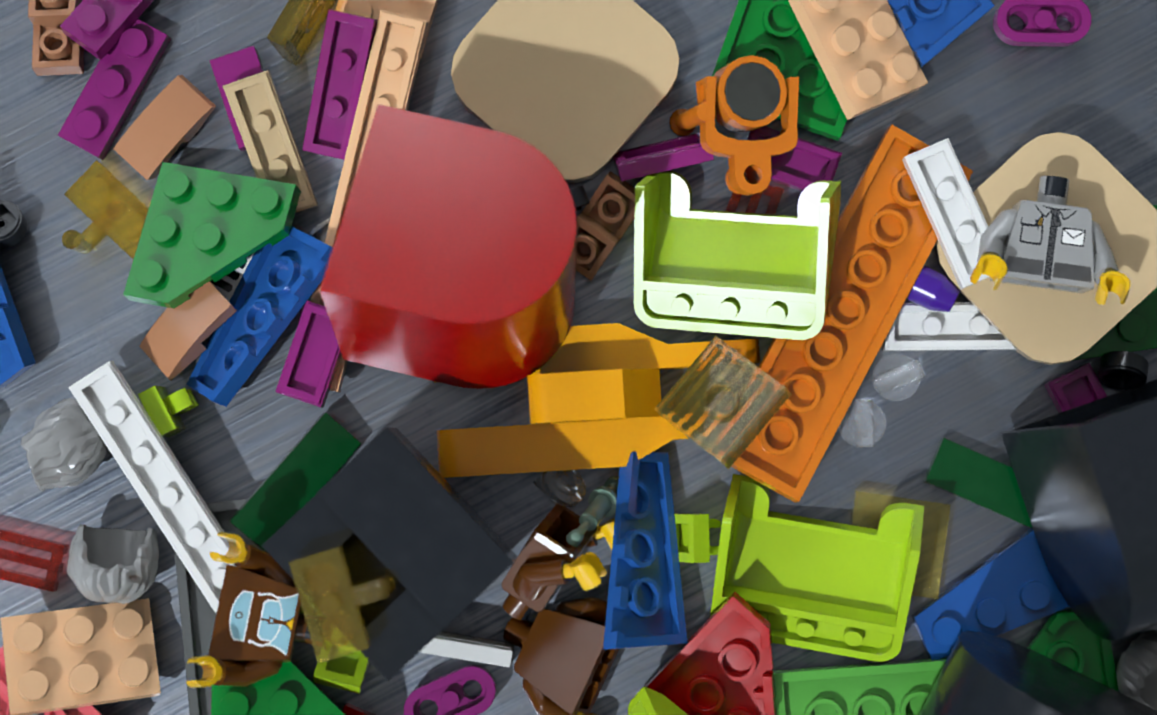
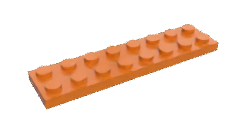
[711,124,973,503]

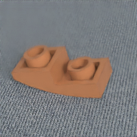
[28,0,84,76]
[113,75,216,180]
[576,171,635,280]
[139,281,237,381]

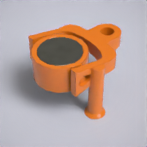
[669,55,799,196]

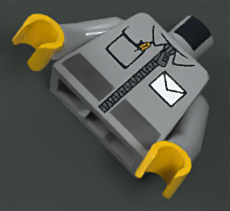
[970,176,1131,305]

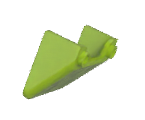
[634,171,841,340]
[710,474,924,662]

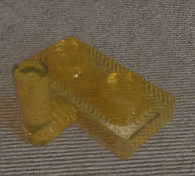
[62,160,149,259]
[289,546,395,663]

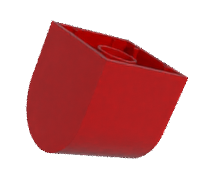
[320,104,576,389]

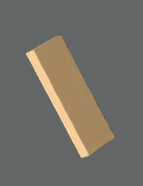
[223,70,318,213]

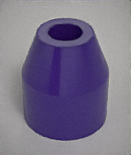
[908,266,960,312]

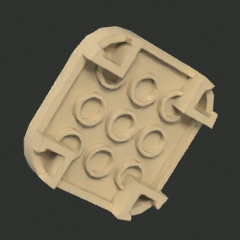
[451,0,680,184]
[937,132,1157,365]

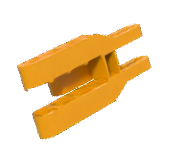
[434,323,760,478]

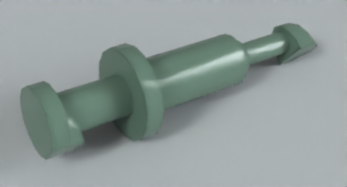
[566,476,619,547]

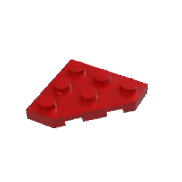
[644,592,776,715]

